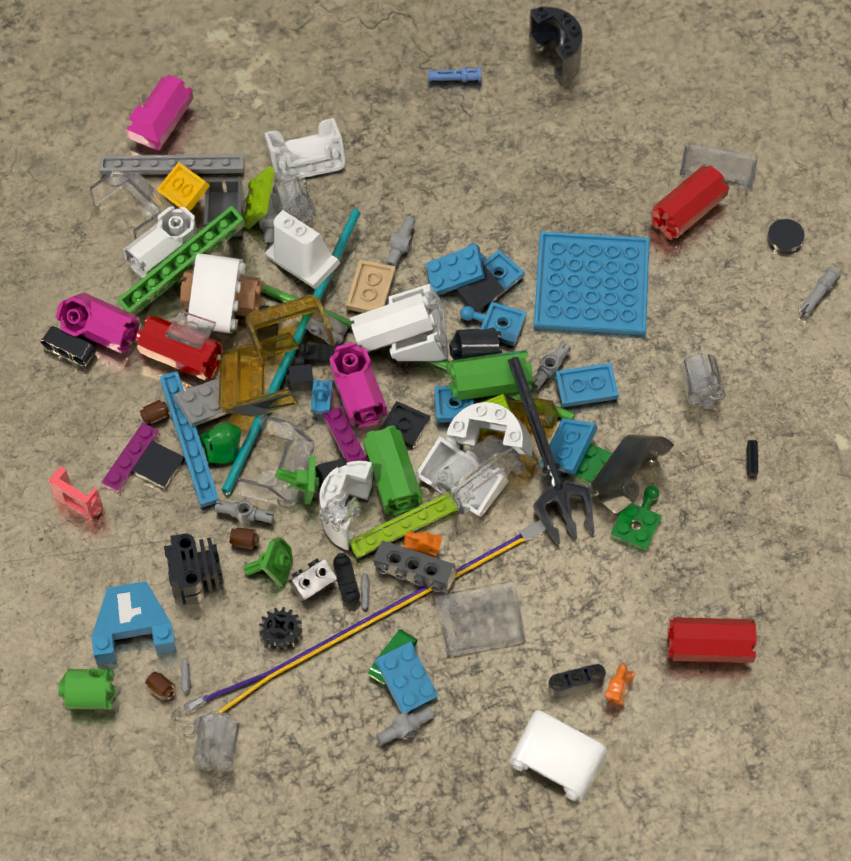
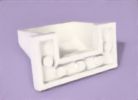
[264,210,340,289]

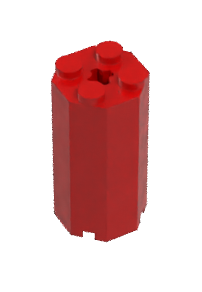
[651,165,729,240]
[135,315,223,380]
[667,617,757,663]

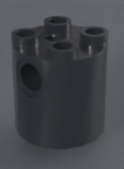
[449,327,503,360]

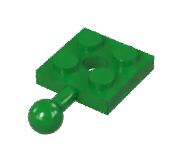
[610,485,662,551]

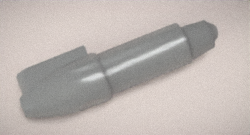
[360,573,370,610]
[181,658,191,695]

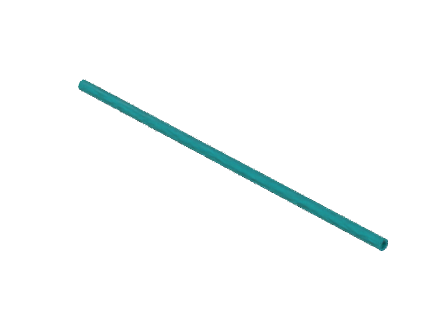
[221,209,361,494]

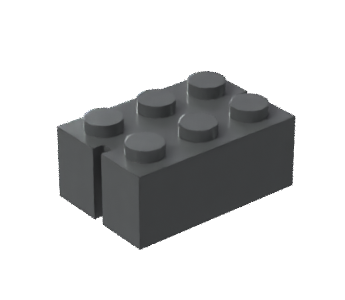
[204,179,244,236]

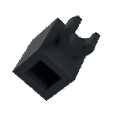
[286,355,313,392]

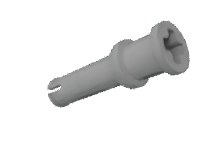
[799,267,841,317]

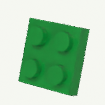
[568,443,620,490]

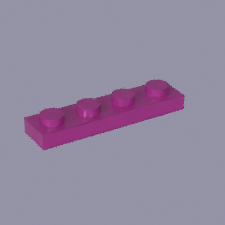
[323,407,367,463]
[101,422,159,494]

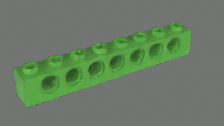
[117,206,246,315]

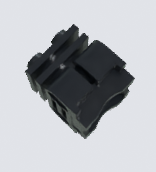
[164,533,223,606]

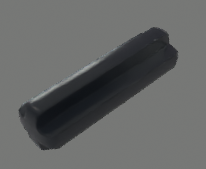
[747,440,758,476]

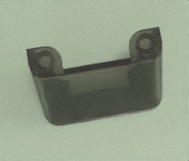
[589,434,674,514]

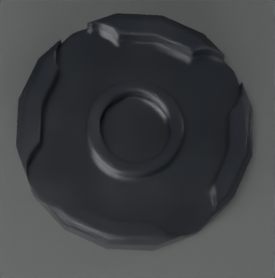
[767,219,805,253]

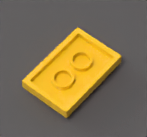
[157,162,210,211]

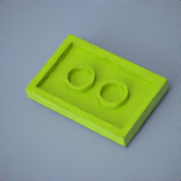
[242,166,275,229]

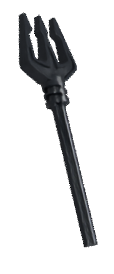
[508,357,595,545]

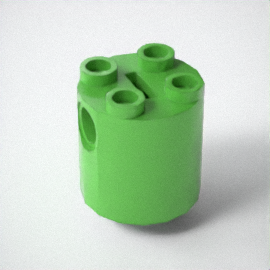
[58,669,116,709]

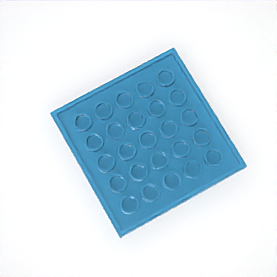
[533,231,650,335]

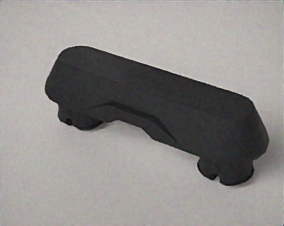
[297,343,342,362]
[333,553,360,605]

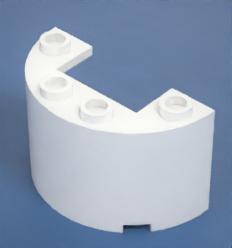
[447,402,533,457]
[320,461,373,551]

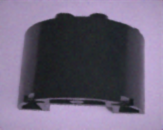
[529,6,583,86]

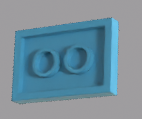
[426,244,485,296]
[555,363,619,407]
[540,418,598,474]
[374,642,439,714]

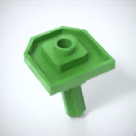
[275,456,319,504]
[244,537,293,587]

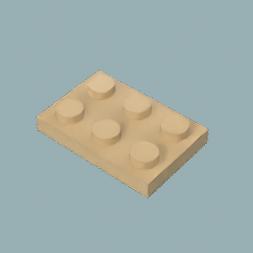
[346,260,396,313]

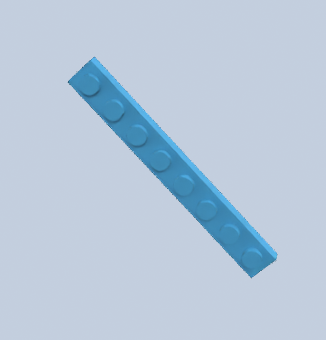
[159,371,219,508]

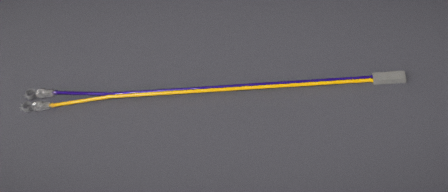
[170,516,555,737]

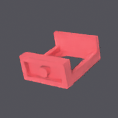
[48,466,103,521]

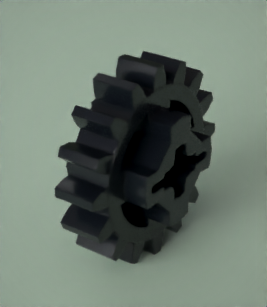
[259,607,303,651]

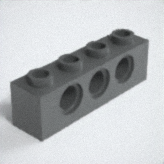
[373,540,456,593]

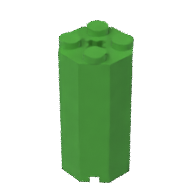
[446,350,533,401]
[363,426,423,516]

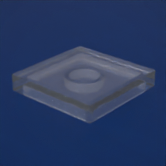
[165,311,216,349]

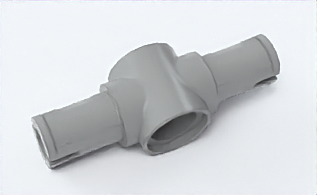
[260,194,278,247]
[386,216,416,268]
[530,342,571,390]
[215,499,275,524]
[376,707,435,746]

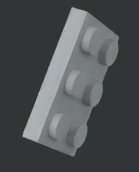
[174,376,242,427]

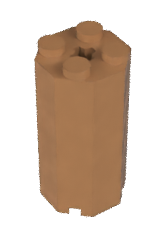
[180,269,265,317]

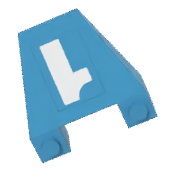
[91,581,177,665]

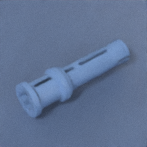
[428,66,482,83]

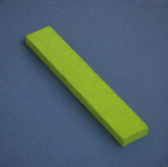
[349,491,461,559]

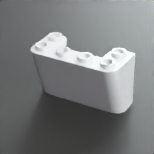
[187,253,246,334]
[415,437,509,517]

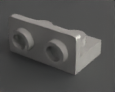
[305,308,348,345]

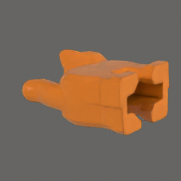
[402,531,442,557]
[604,664,635,706]

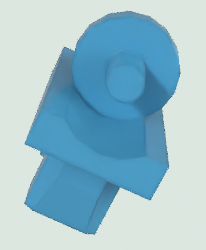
[310,379,333,415]

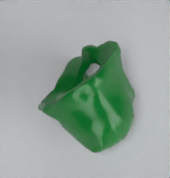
[200,422,241,464]

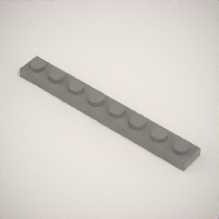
[99,154,244,175]

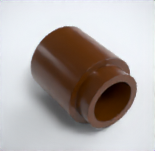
[139,400,169,424]
[229,527,260,549]
[145,672,176,701]

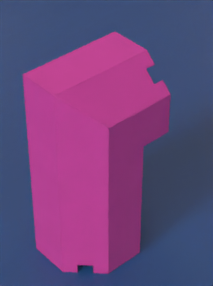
[127,75,194,151]
[56,292,141,354]
[330,342,387,428]

